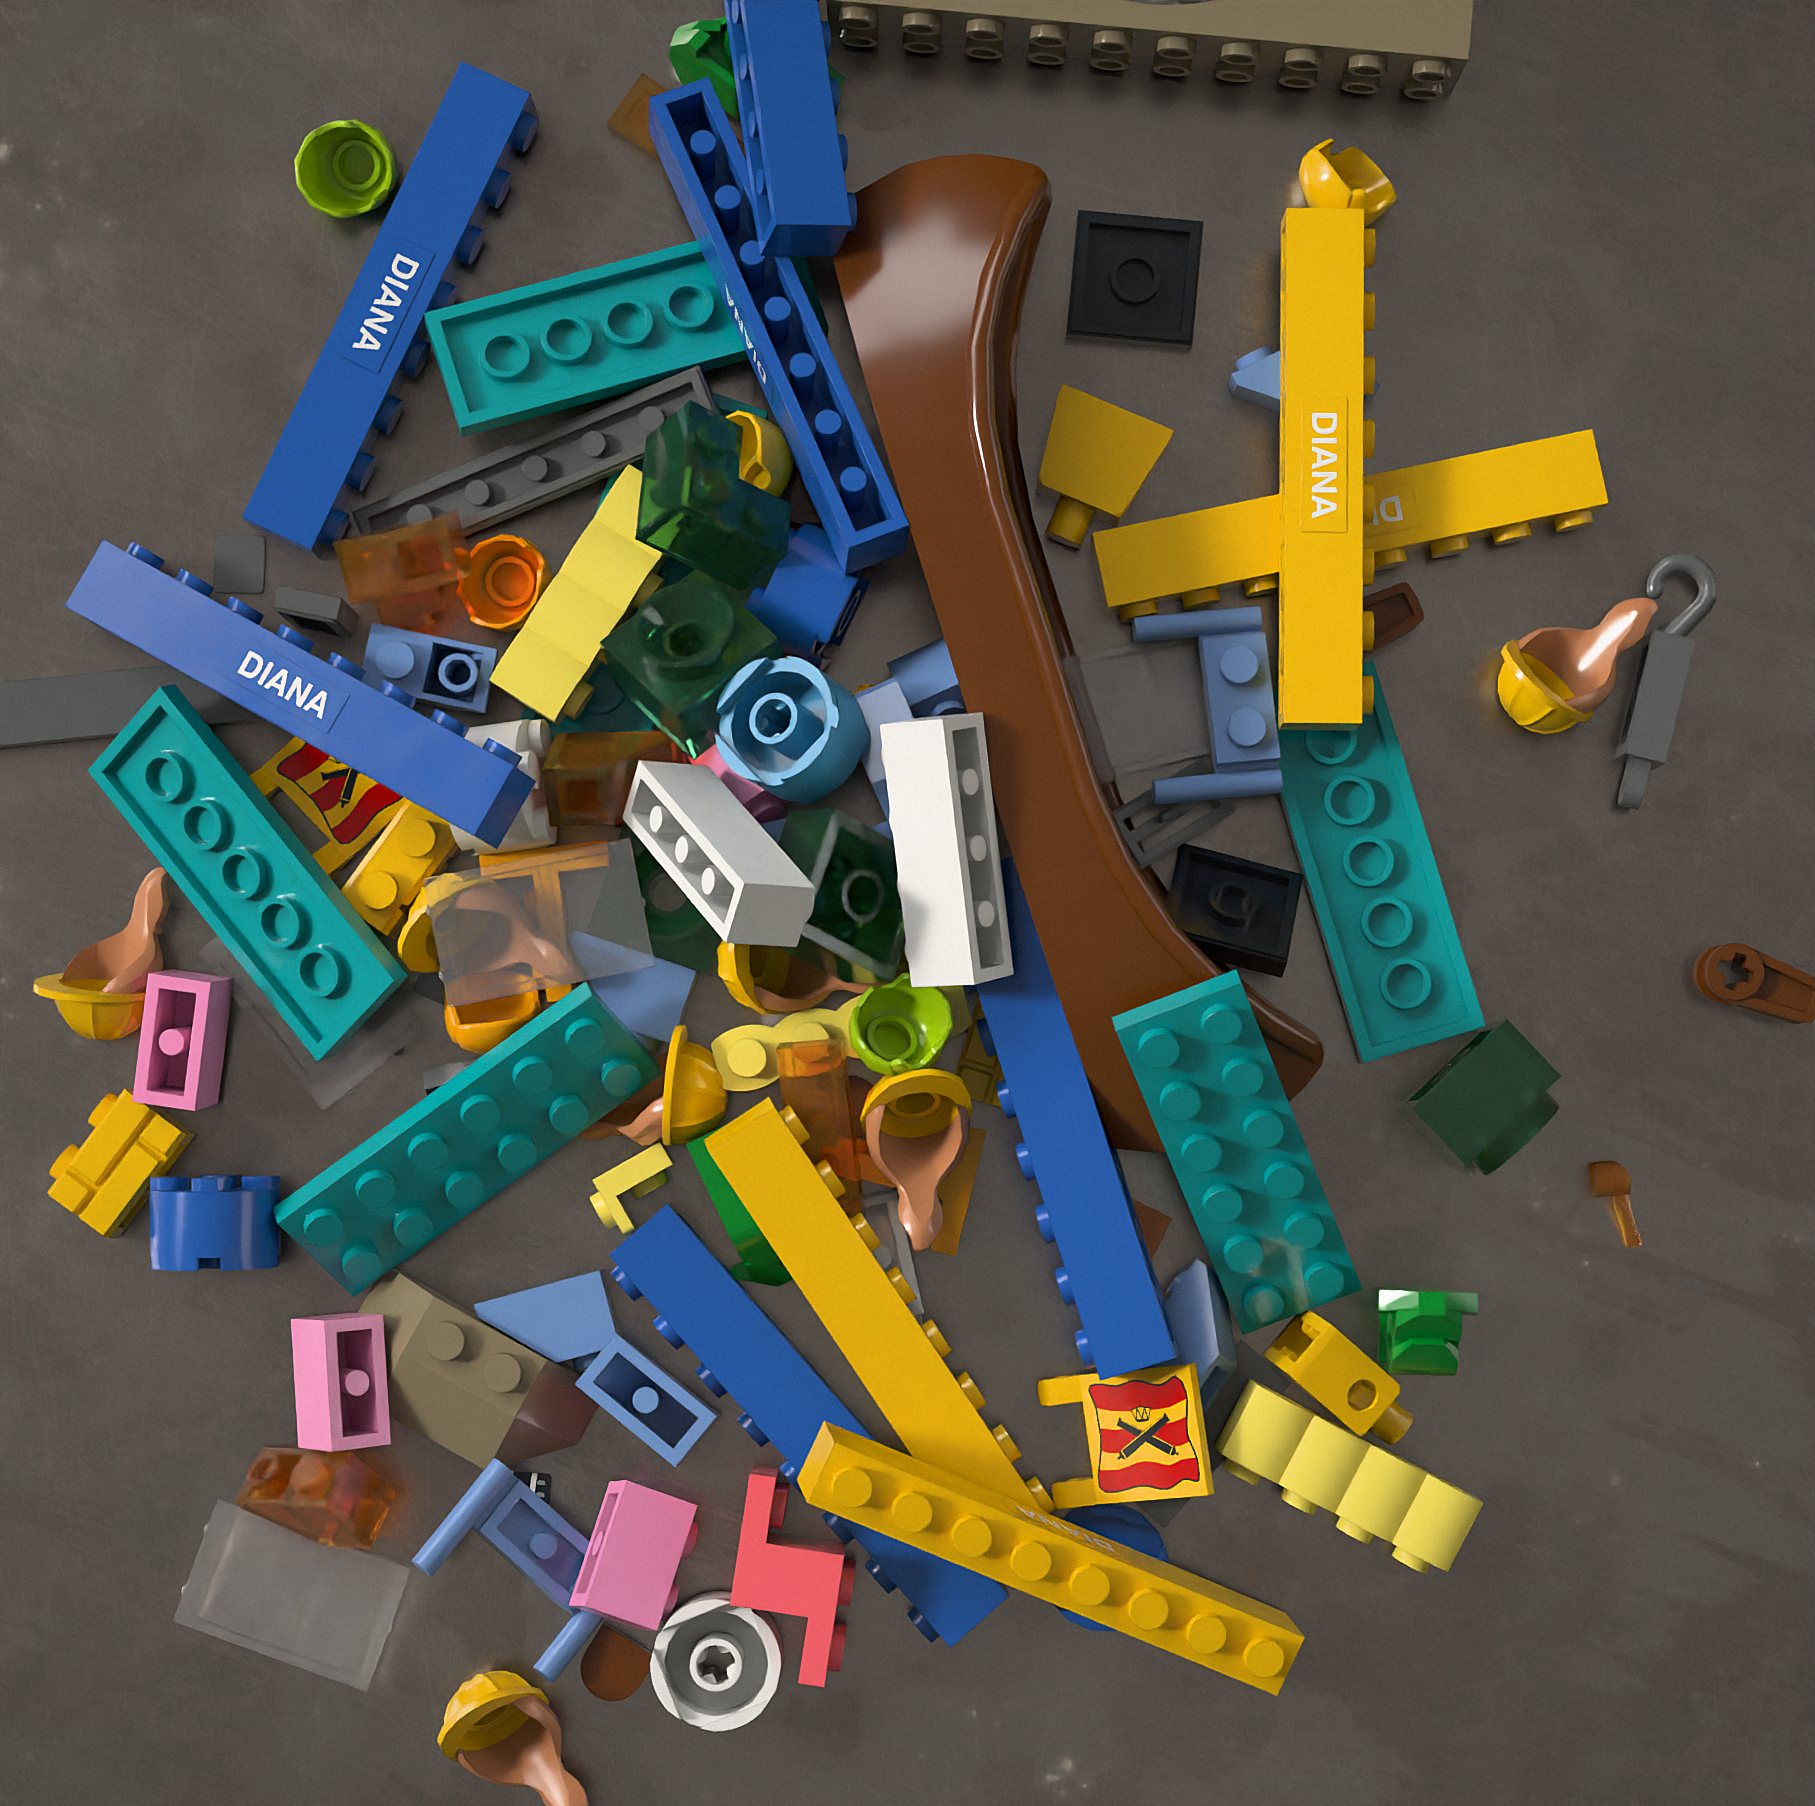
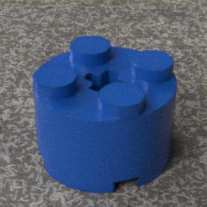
[742,522,877,671]
[150,1174,281,1271]

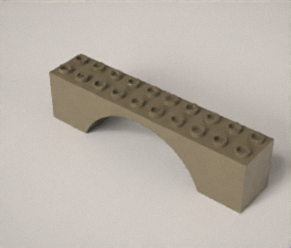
[826,0,1474,100]

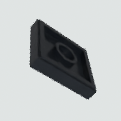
[1066,210,1204,350]
[1165,843,1303,978]

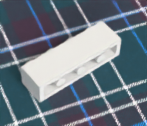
[880,712,1014,987]
[622,760,815,947]

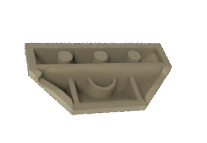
[358,1267,599,1469]

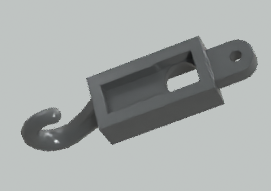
[1614,553,1719,810]

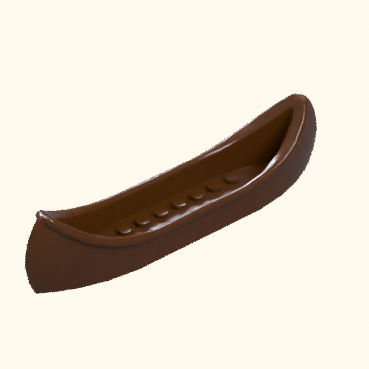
[832,154,1325,1153]

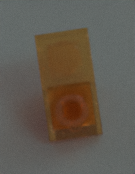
[333,509,474,604]
[541,730,687,827]
[234,1447,397,1549]

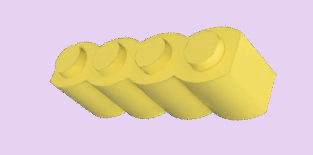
[489,464,699,726]
[711,985,972,1093]
[1214,1379,1484,1574]

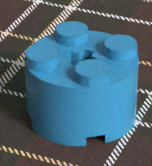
[715,656,871,805]

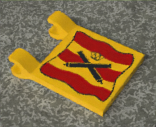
[249,737,407,880]
[1037,1363,1214,1509]

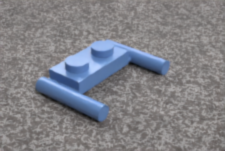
[1132,606,1283,805]
[411,1458,604,1684]

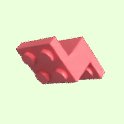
[730,1464,857,1687]

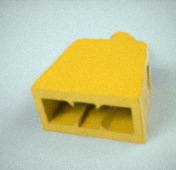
[1036,383,1174,548]
[1262,1310,1414,1445]

